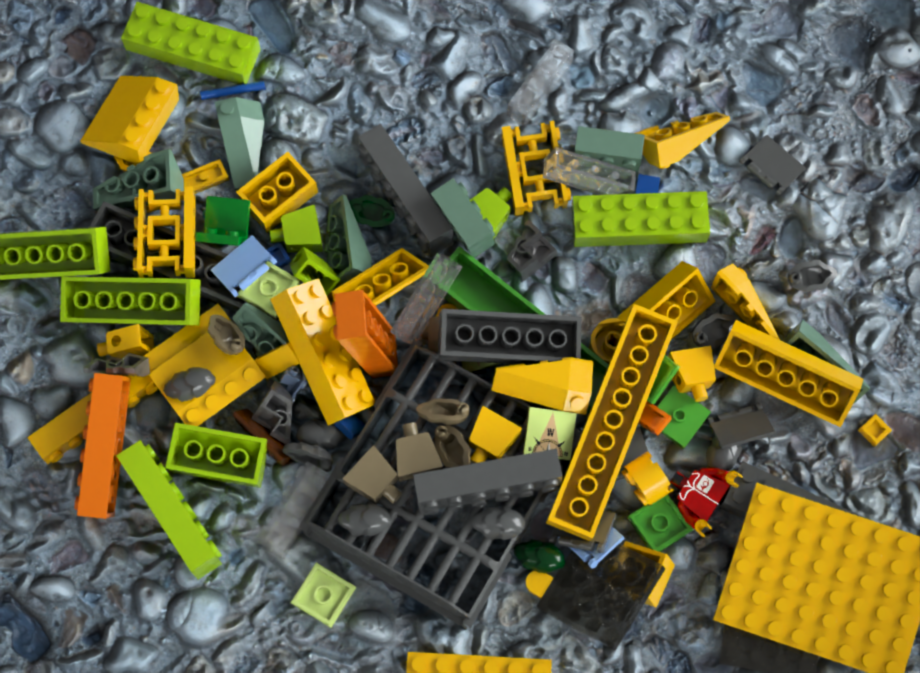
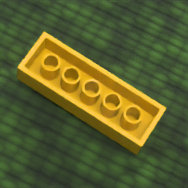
[270,278,375,426]
[714,320,863,427]

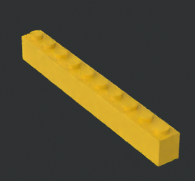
[27,304,231,464]

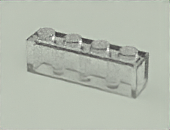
[507,40,574,127]
[543,147,636,195]
[390,253,463,344]
[257,461,331,559]

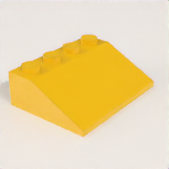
[80,76,179,164]
[149,332,266,426]

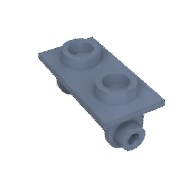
[278,366,307,404]

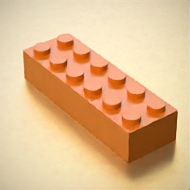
[332,290,398,378]
[74,373,131,519]

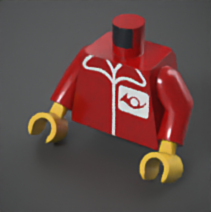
[670,468,743,537]

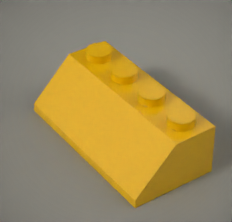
[332,248,431,306]
[616,261,715,341]

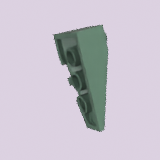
[215,97,265,191]
[93,149,184,211]
[783,320,870,404]

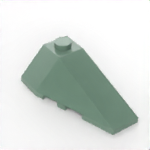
[323,195,372,290]
[232,302,302,385]

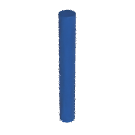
[200,81,266,100]

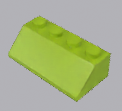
[165,422,267,488]

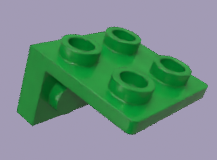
[195,196,250,246]

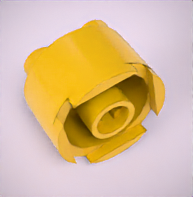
[589,318,625,364]
[621,451,673,506]

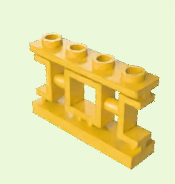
[501,120,571,216]
[133,187,196,278]

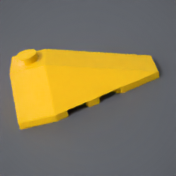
[635,112,730,169]
[711,264,780,340]
[491,357,593,415]

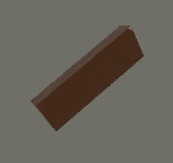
[233,409,291,466]

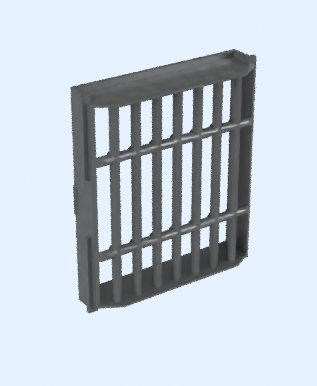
[298,339,582,629]

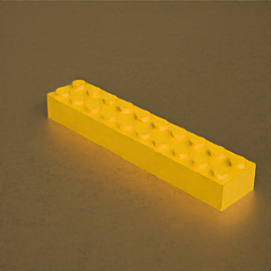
[546,304,678,541]

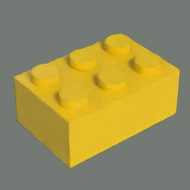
[236,151,318,233]

